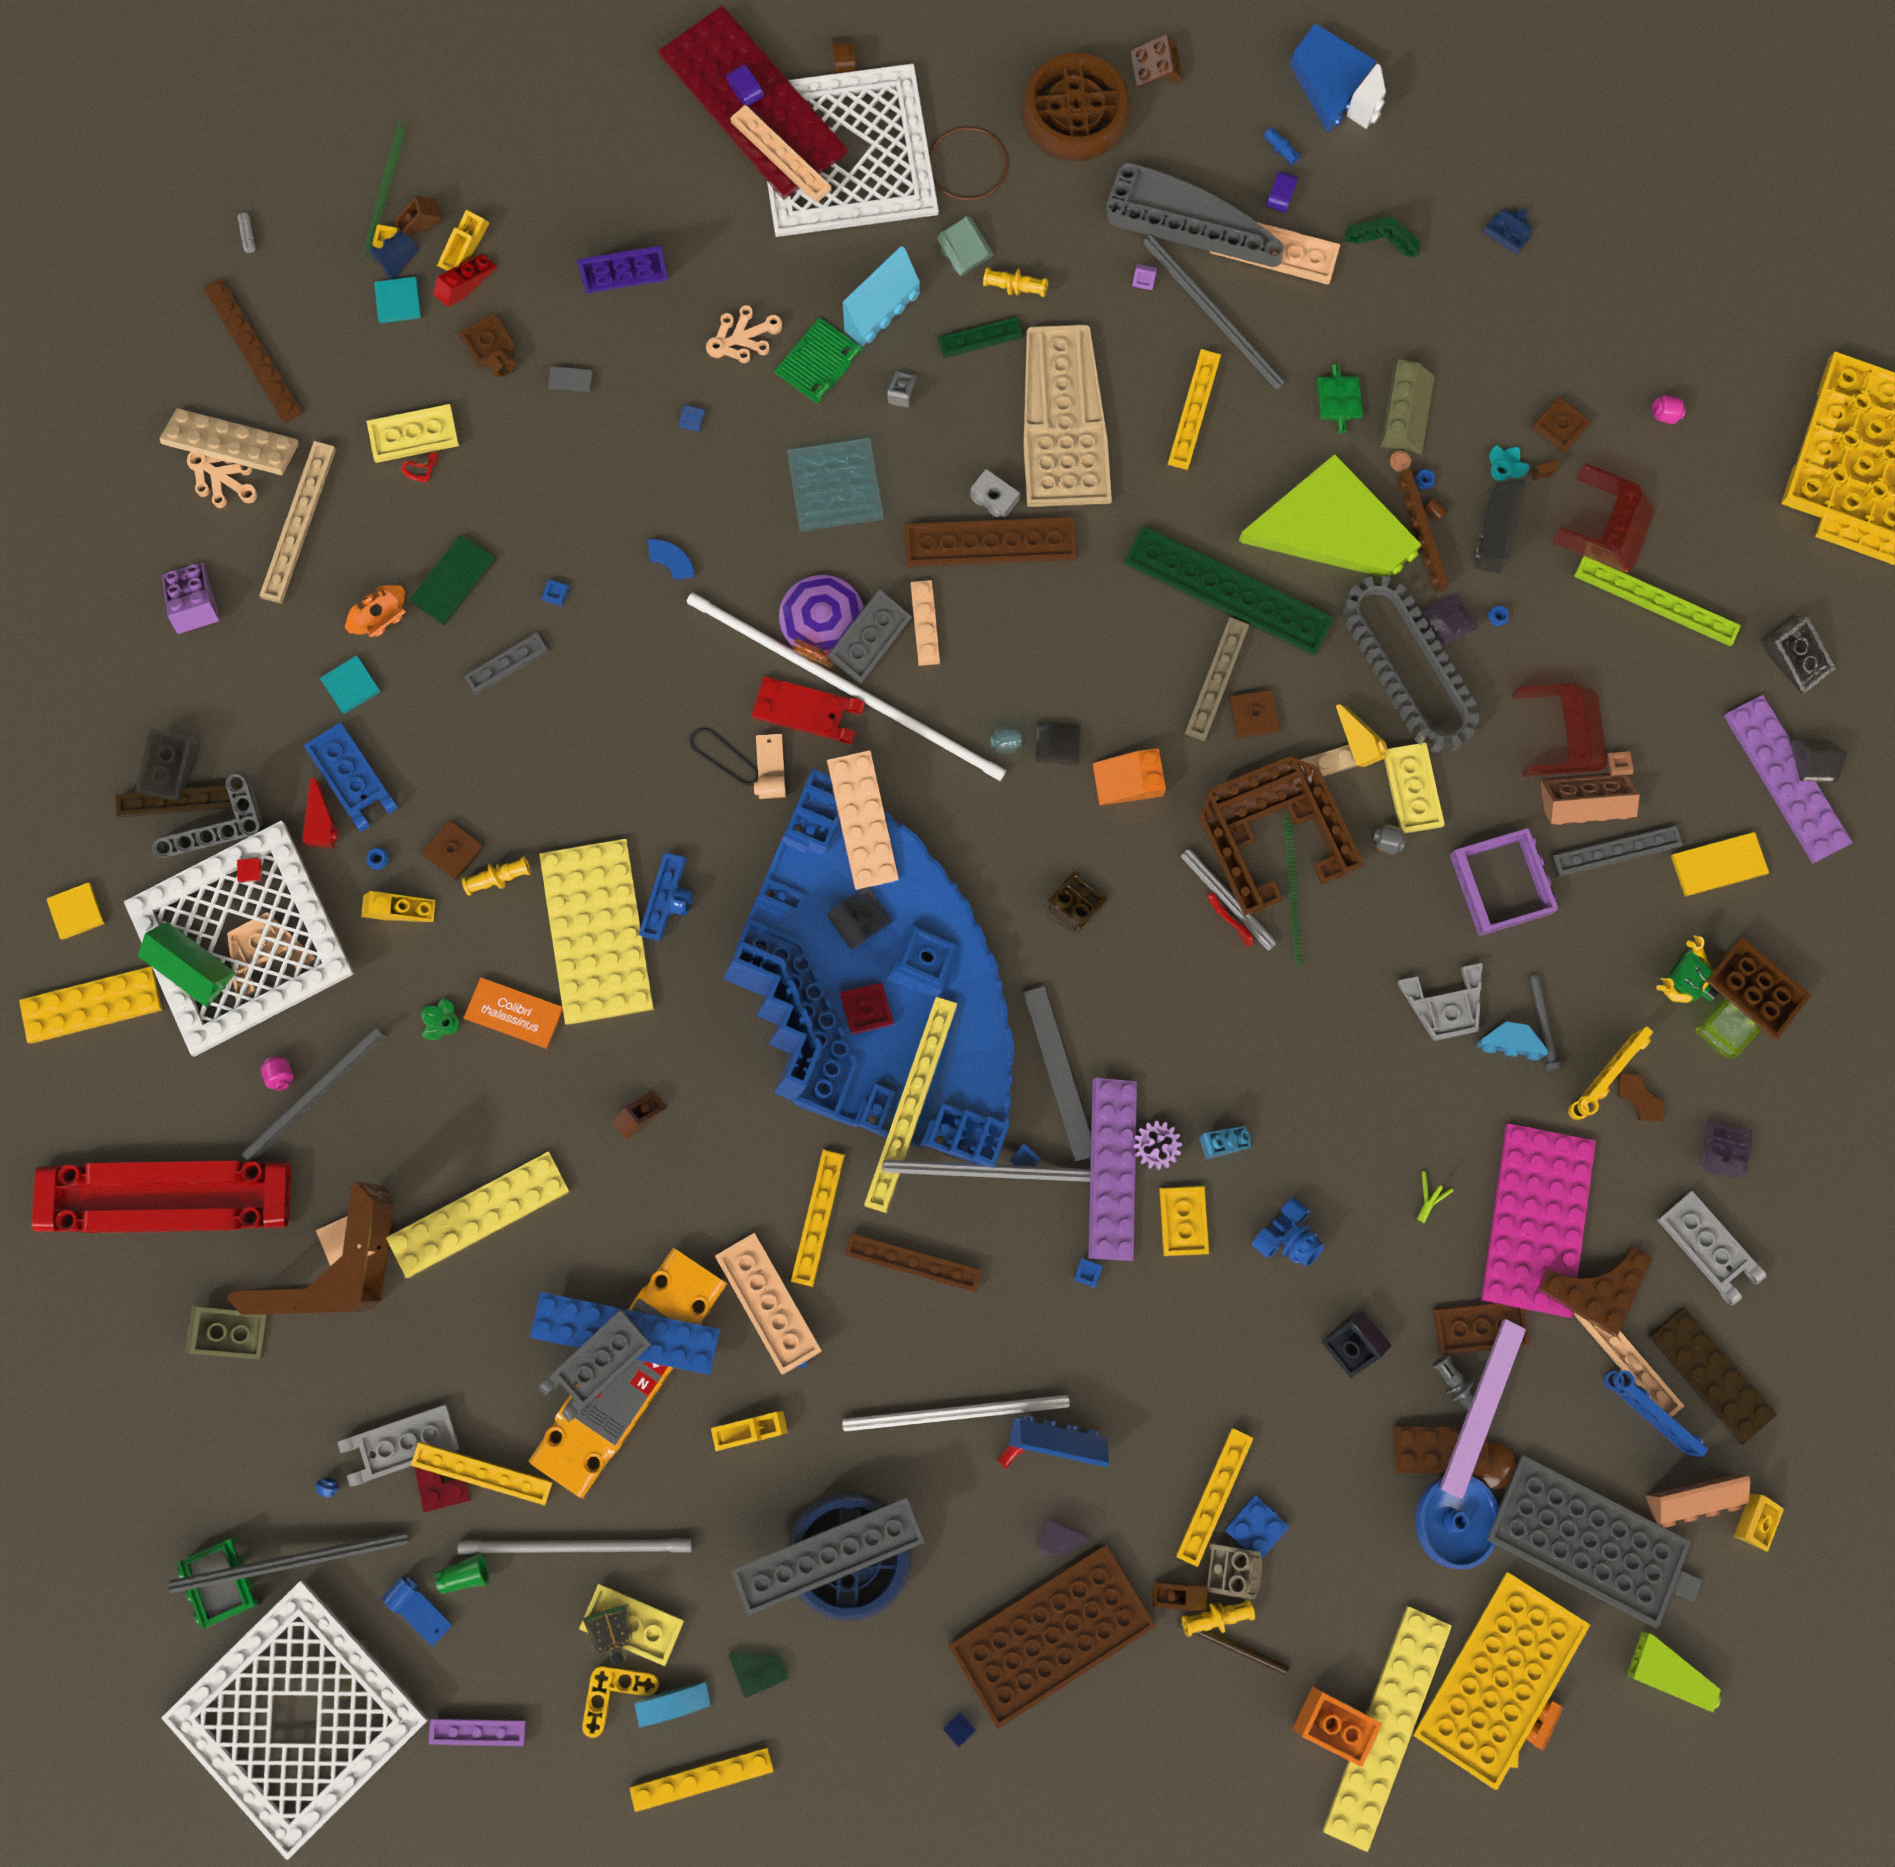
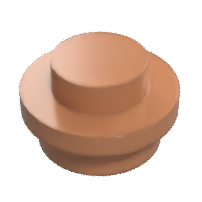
[1390,451,1411,472]

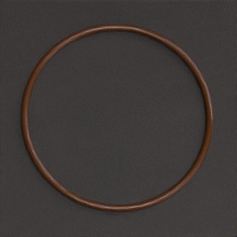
[929,127,1008,200]

